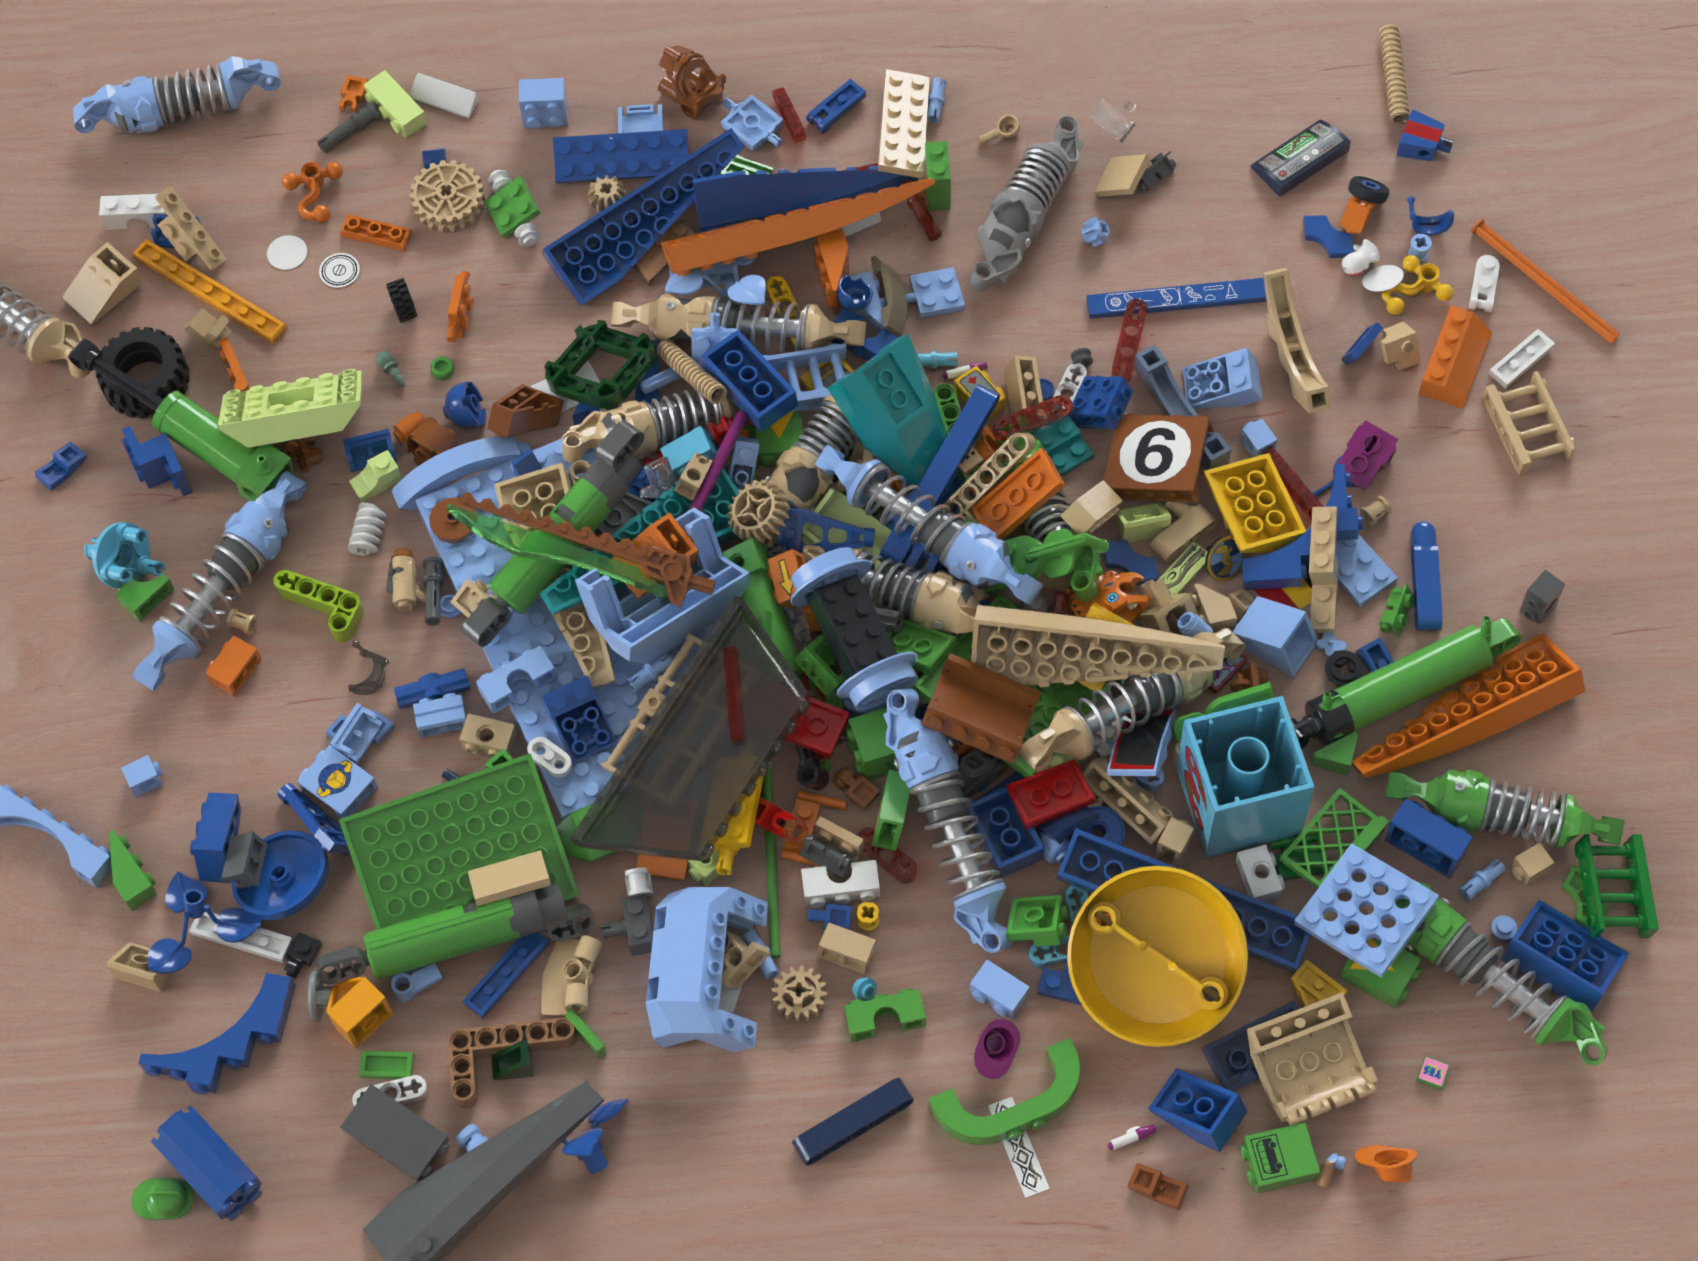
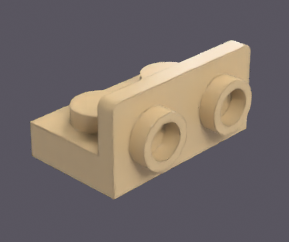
[450,579,510,617]
[815,816,864,870]

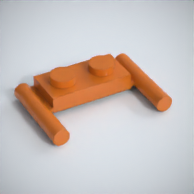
[781,790,848,867]

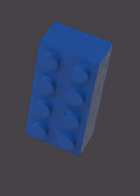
[701,330,798,432]

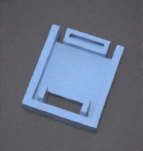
[618,104,663,133]

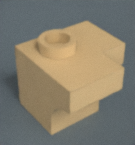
[1381,322,1421,370]

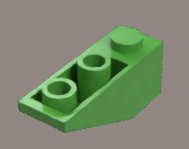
[109,830,157,911]

